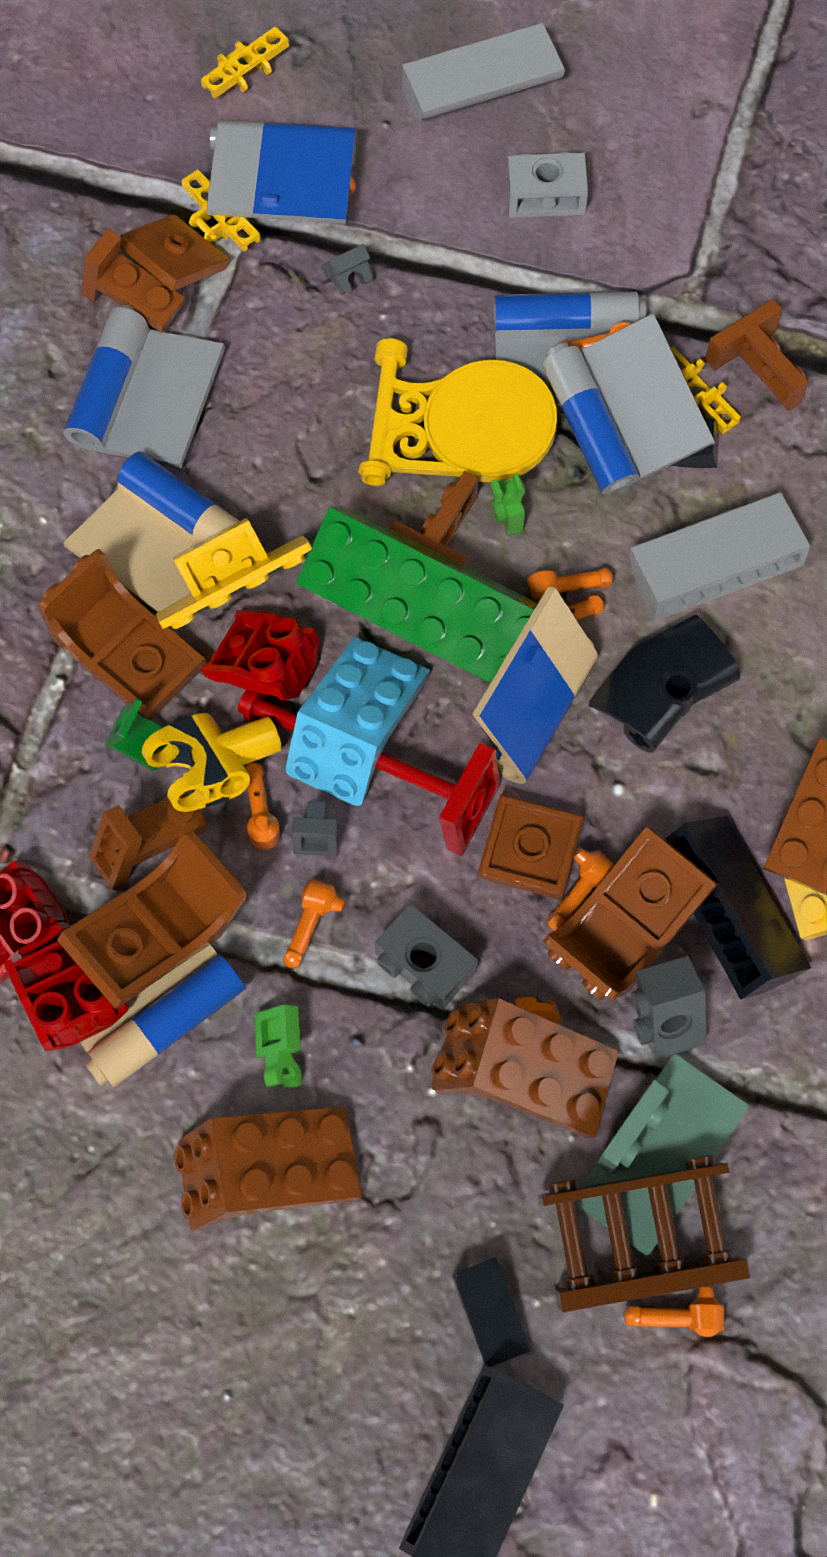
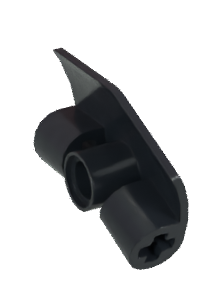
[589,615,740,753]

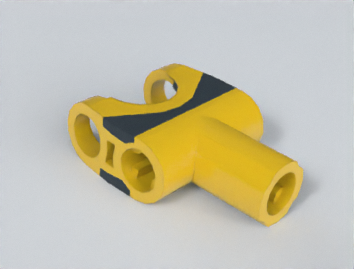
[142,713,281,812]

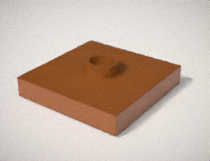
[120,214,229,291]
[477,794,584,901]

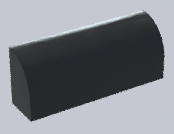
[665,816,811,1000]
[399,1365,564,1557]

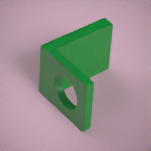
[104,698,168,771]

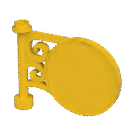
[358,338,557,486]

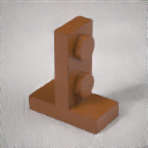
[81,229,185,333]
[705,299,808,411]
[389,471,478,567]
[89,792,208,890]

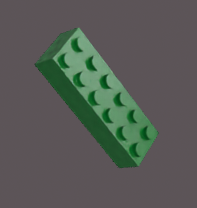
[295,506,538,683]

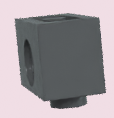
[374,903,478,1010]
[631,956,706,1060]

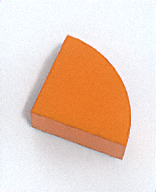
[514,996,562,1024]

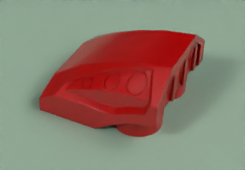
[201,610,319,700]
[0,861,70,984]
[3,941,128,1051]

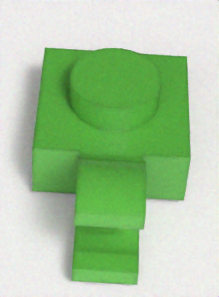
[490,474,525,536]
[254,1004,302,1089]

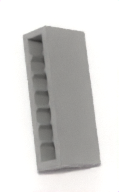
[402,23,565,121]
[630,492,810,621]

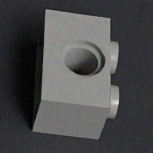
[506,152,588,218]

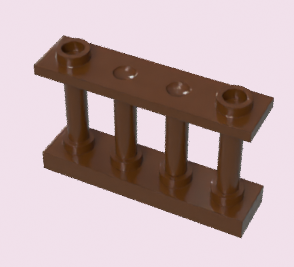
[538,1155,750,1312]

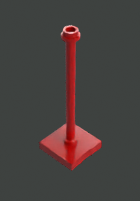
[238,690,501,856]

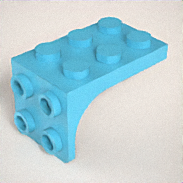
[285,637,430,806]

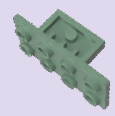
[574,1055,749,1256]

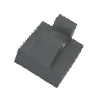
[321,244,373,295]
[292,801,338,856]

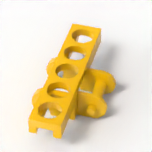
[201,27,289,99]
[181,169,260,252]
[670,346,741,435]

